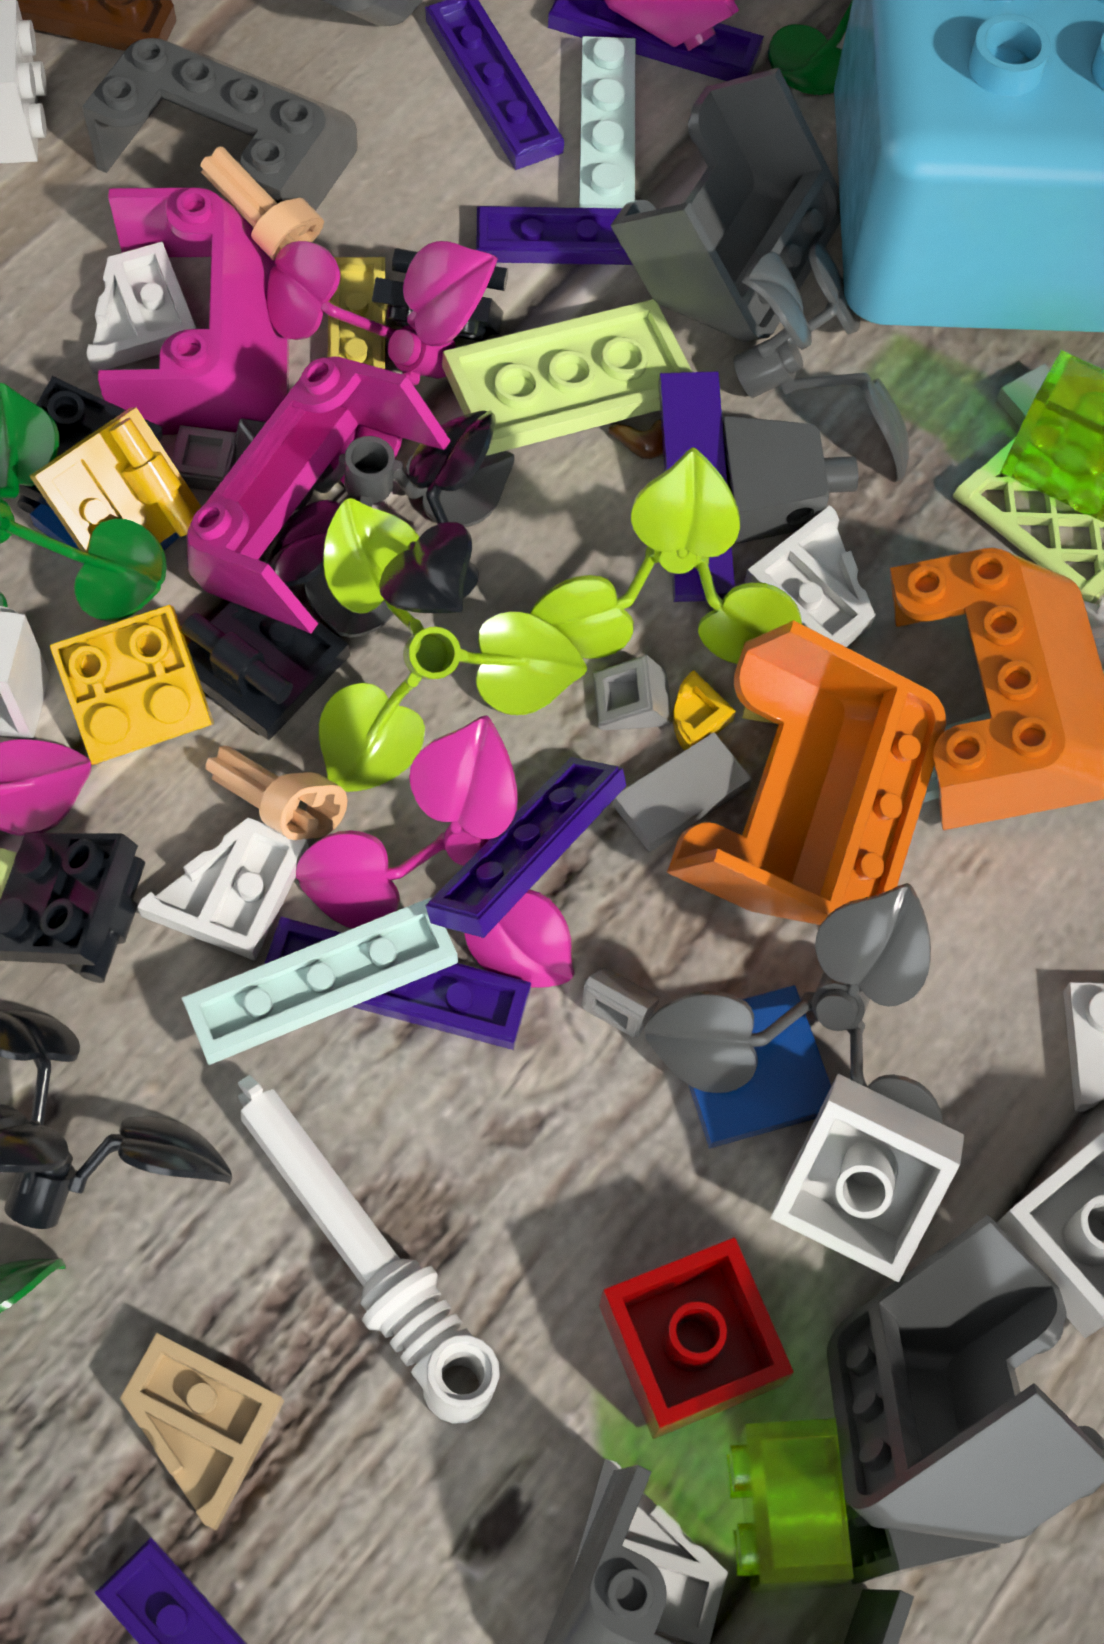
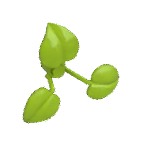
[529,447,802,664]
[318,498,587,792]

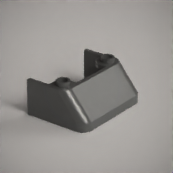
[544,1465,914,1644]

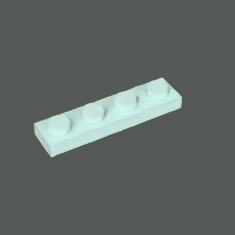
[579,36,635,208]
[182,897,458,1065]

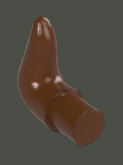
[608,418,663,459]

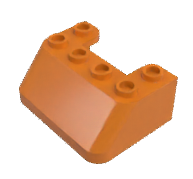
[890,548,1104,830]
[667,620,946,925]

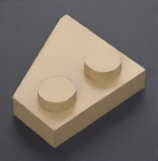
[120,1333,284,1531]

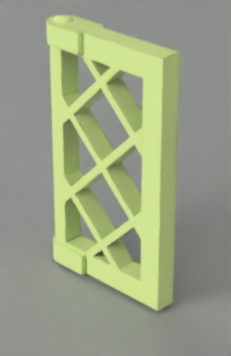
[953,434,1104,603]

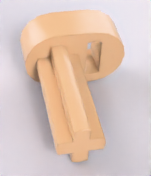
[200,146,324,260]
[206,745,348,840]

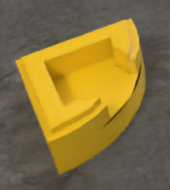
[673,670,736,751]

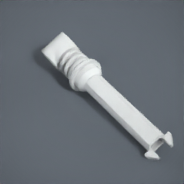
[238,1075,500,1424]

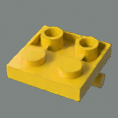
[30,407,201,553]
[49,605,215,765]

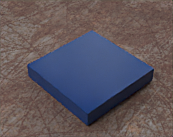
[688,985,831,1149]

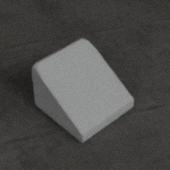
[593,655,673,730]
[581,968,659,1038]

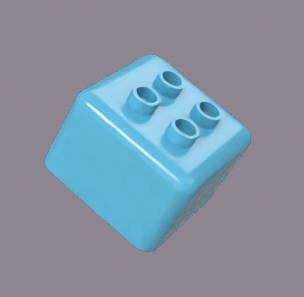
[834,0,1104,332]

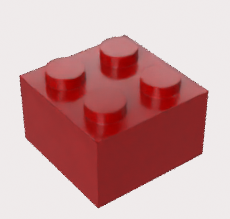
[599,1237,794,1439]

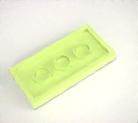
[442,299,693,456]

